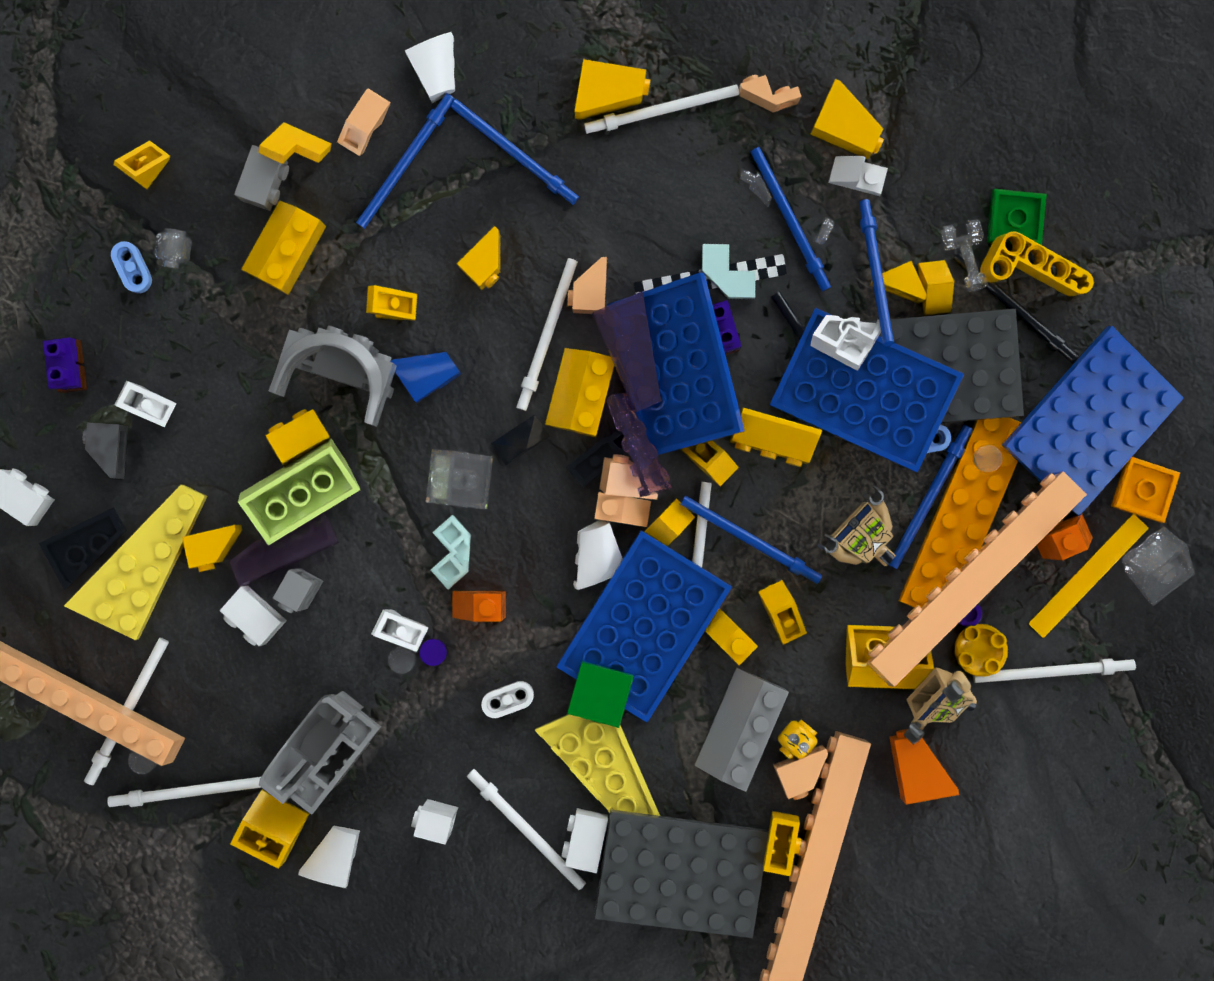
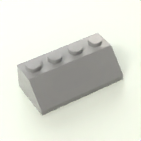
[695,667,789,792]

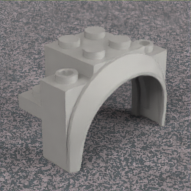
[268,326,397,427]
[259,691,381,815]

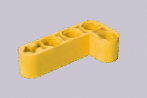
[980,232,1094,296]

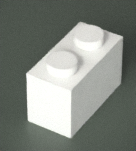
[0,468,55,526]
[220,585,287,646]
[411,799,458,845]
[561,808,608,873]

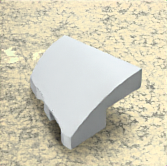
[405,32,455,103]
[810,315,881,371]
[573,520,623,590]
[298,826,360,888]

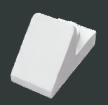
[828,156,888,196]
[114,381,176,427]
[371,610,428,652]

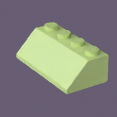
[238,439,360,545]

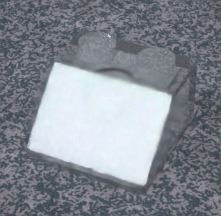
[426,449,493,509]
[1122,527,1195,606]

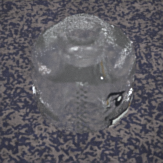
[154,228,192,269]

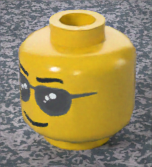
[778,720,818,760]

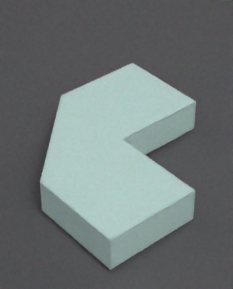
[702,244,755,299]
[431,515,471,590]

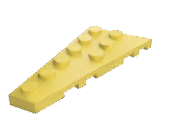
[64,485,208,640]
[535,714,660,816]

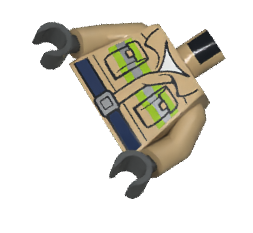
[818,486,896,567]
[904,667,977,744]

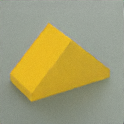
[113,140,170,189]
[918,260,954,316]
[870,261,927,304]
[644,498,695,546]

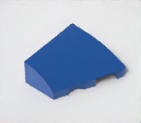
[390,352,461,403]

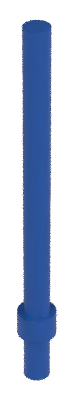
[356,93,455,229]
[450,99,579,205]
[751,147,831,292]
[859,199,894,346]
[888,425,973,569]
[680,495,822,584]

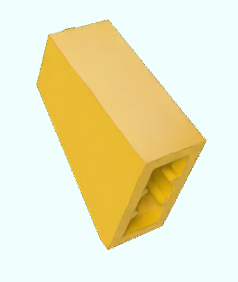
[575,59,650,120]
[810,79,884,160]

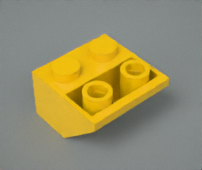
[230,789,310,869]

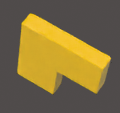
[258,122,332,164]

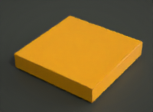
[1111,457,1180,523]

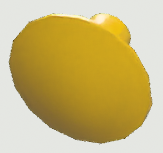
[954,624,1008,677]

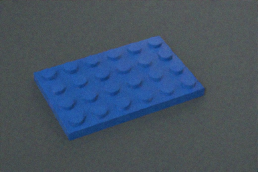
[607,273,745,458]
[770,308,964,473]
[1002,326,1184,516]
[556,530,732,722]

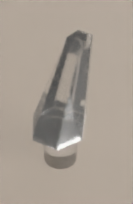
[739,169,772,207]

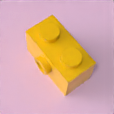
[265,409,330,467]
[763,811,801,876]

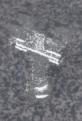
[941,219,988,292]

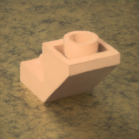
[739,75,801,112]
[337,89,391,156]

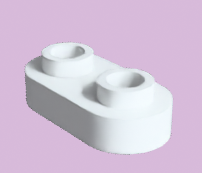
[481,681,534,718]

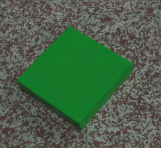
[987,189,1047,245]
[567,661,634,728]

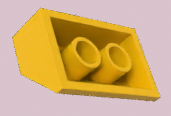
[241,200,326,295]
[545,348,616,438]
[730,408,822,467]
[846,625,934,689]

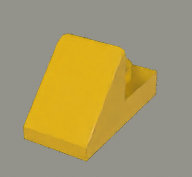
[366,285,417,320]

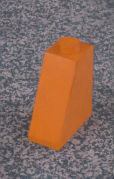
[1037,514,1093,560]
[452,591,506,622]
[889,729,959,805]

